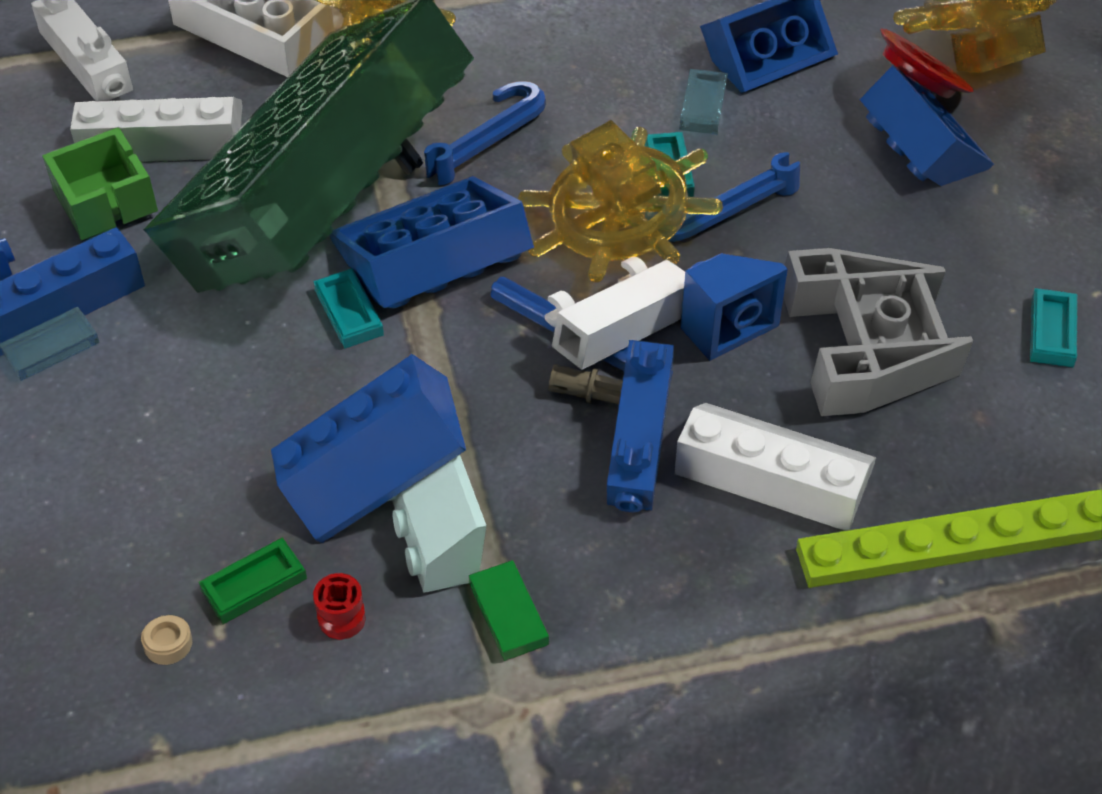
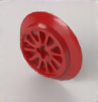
[880,28,974,99]

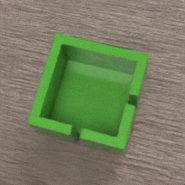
[42,127,158,240]

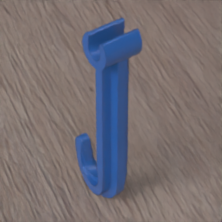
[424,82,546,185]
[645,152,800,242]

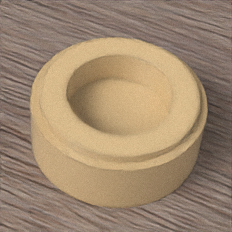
[141,615,192,665]

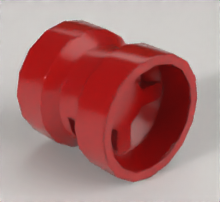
[313,573,366,640]

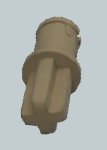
[548,364,623,404]

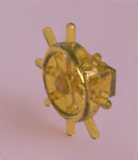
[893,0,1057,73]
[518,120,723,283]

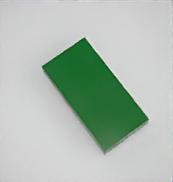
[198,537,307,625]
[469,560,549,661]

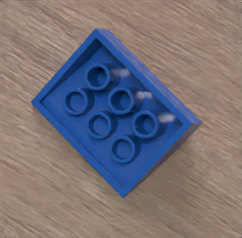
[328,176,534,308]

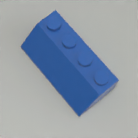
[0,227,145,356]
[271,354,466,543]

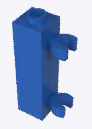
[607,340,674,512]

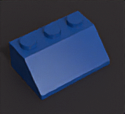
[700,0,838,93]
[860,65,994,186]

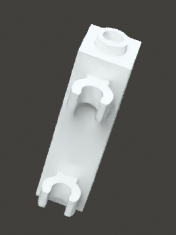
[31,0,133,101]
[545,256,685,370]

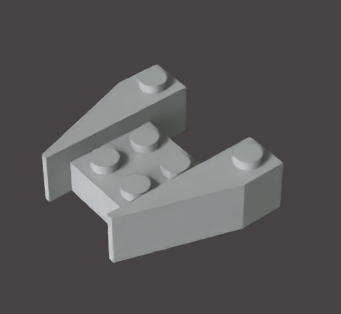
[783,248,973,416]

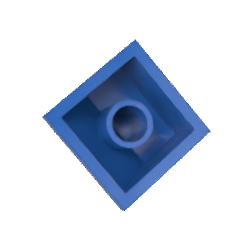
[680,253,788,361]

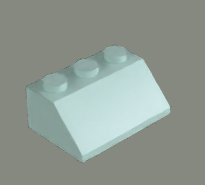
[388,455,486,593]

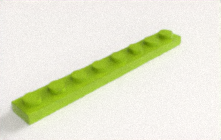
[796,489,1102,588]

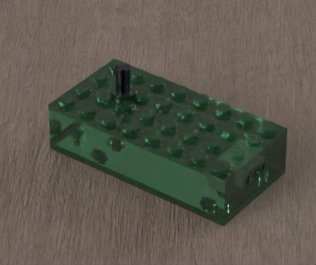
[144,0,474,293]

